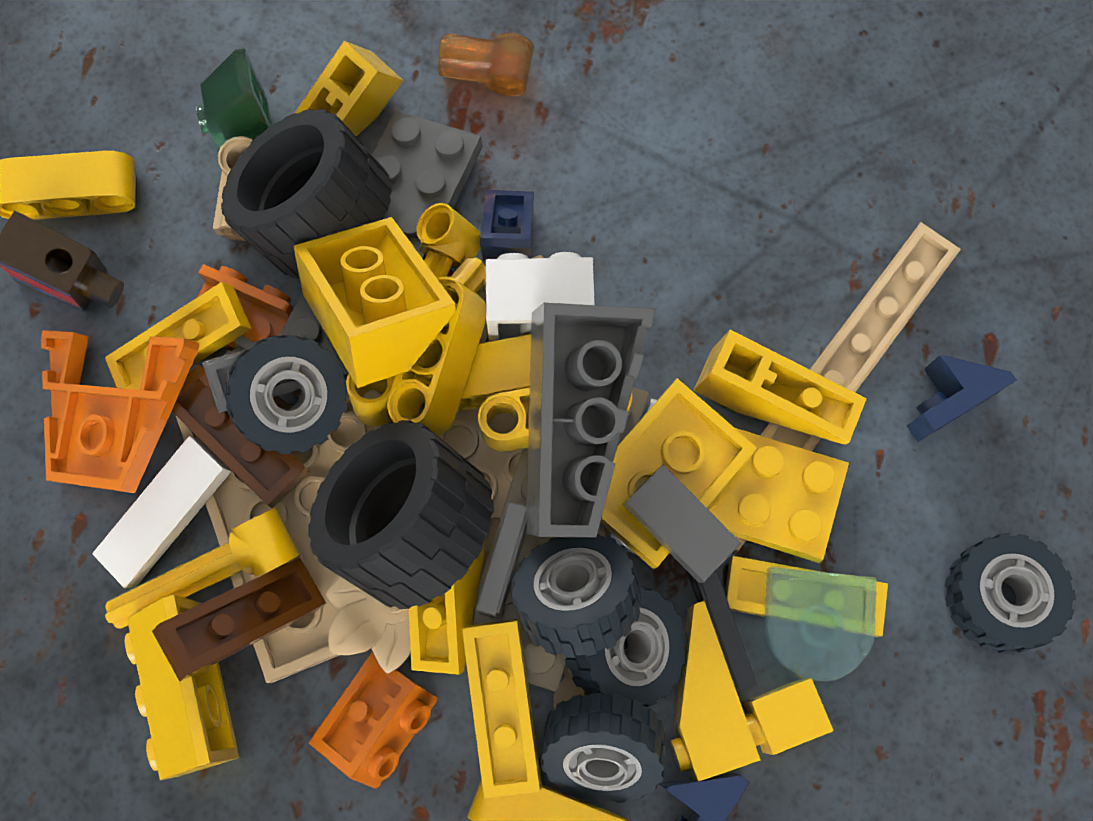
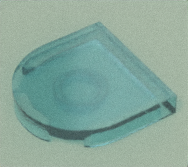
[764,567,876,681]

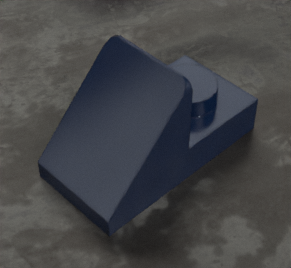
[480,190,534,264]
[907,355,1017,442]
[659,772,750,821]

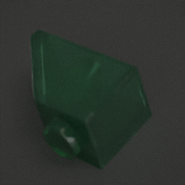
[196,48,272,150]

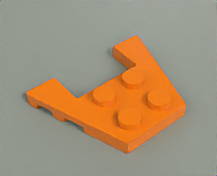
[41,330,200,493]

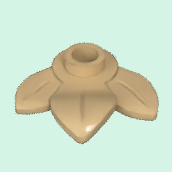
[326,577,411,673]

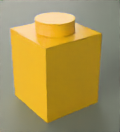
[742,678,834,755]

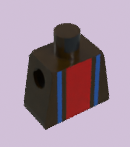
[0,210,124,311]

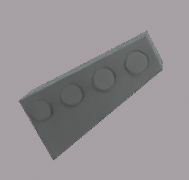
[526,302,656,537]

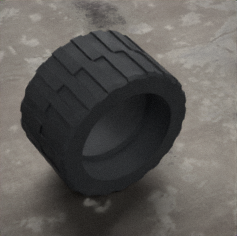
[221,109,392,279]
[308,420,494,609]

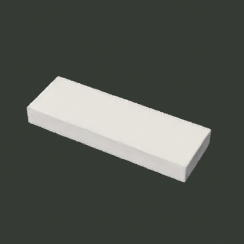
[92,436,232,588]

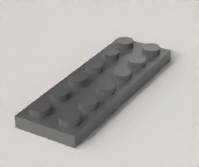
[280,111,483,381]

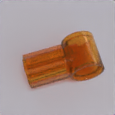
[438,33,534,96]

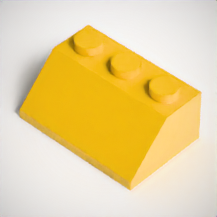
[294,217,456,388]
[125,594,239,780]

